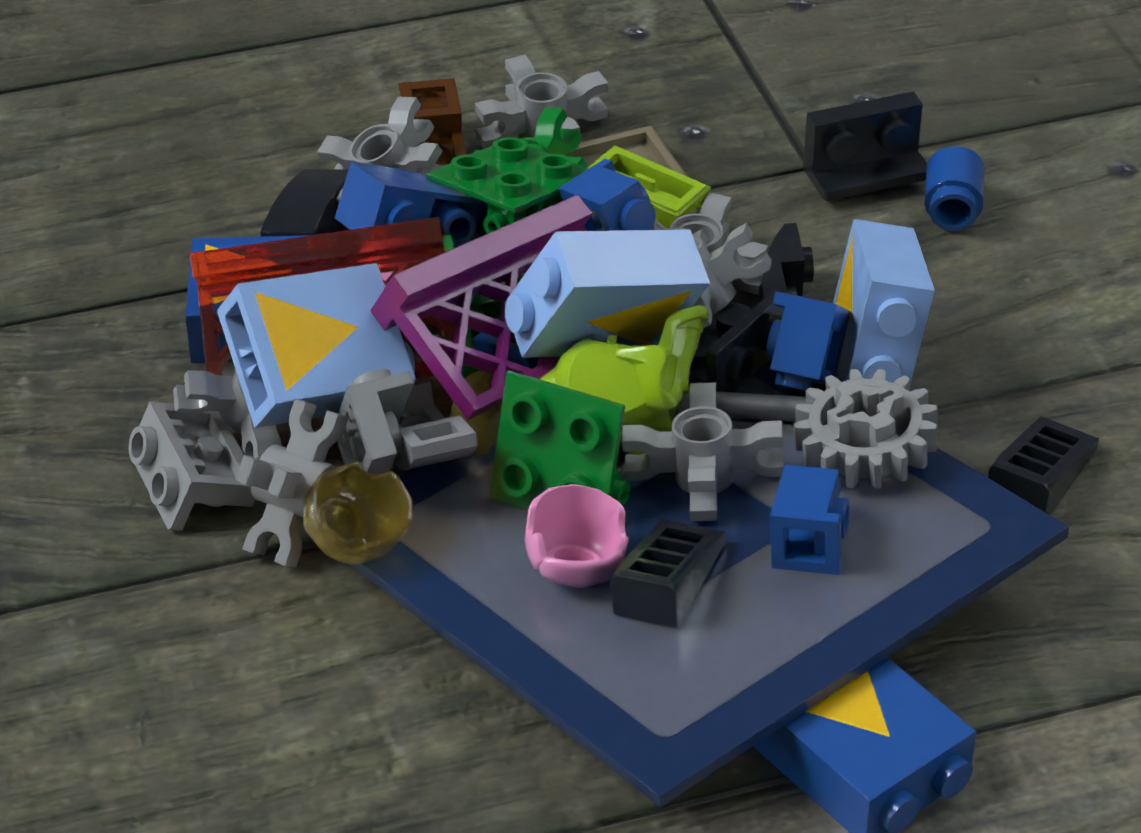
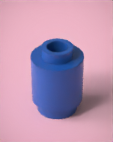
[924,146,985,231]

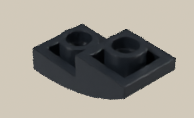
[260,169,348,237]
[761,223,814,301]

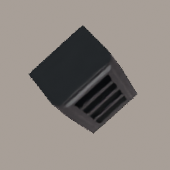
[988,416,1099,515]
[610,519,726,628]

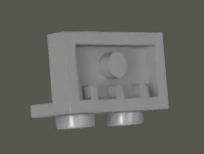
[337,369,414,500]
[128,401,255,531]

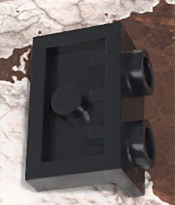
[803,91,927,201]
[689,290,784,393]

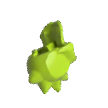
[540,305,709,455]

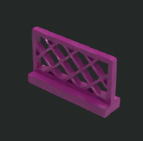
[370,195,592,421]

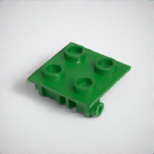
[427,137,589,234]
[489,371,631,509]

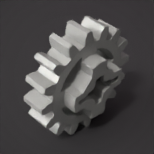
[794,369,938,489]

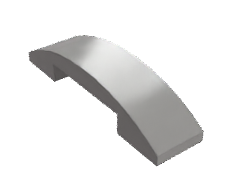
[393,366,478,471]

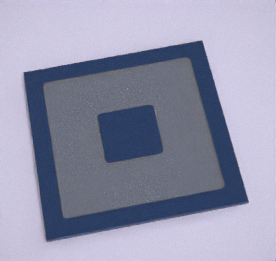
[311,358,1069,807]

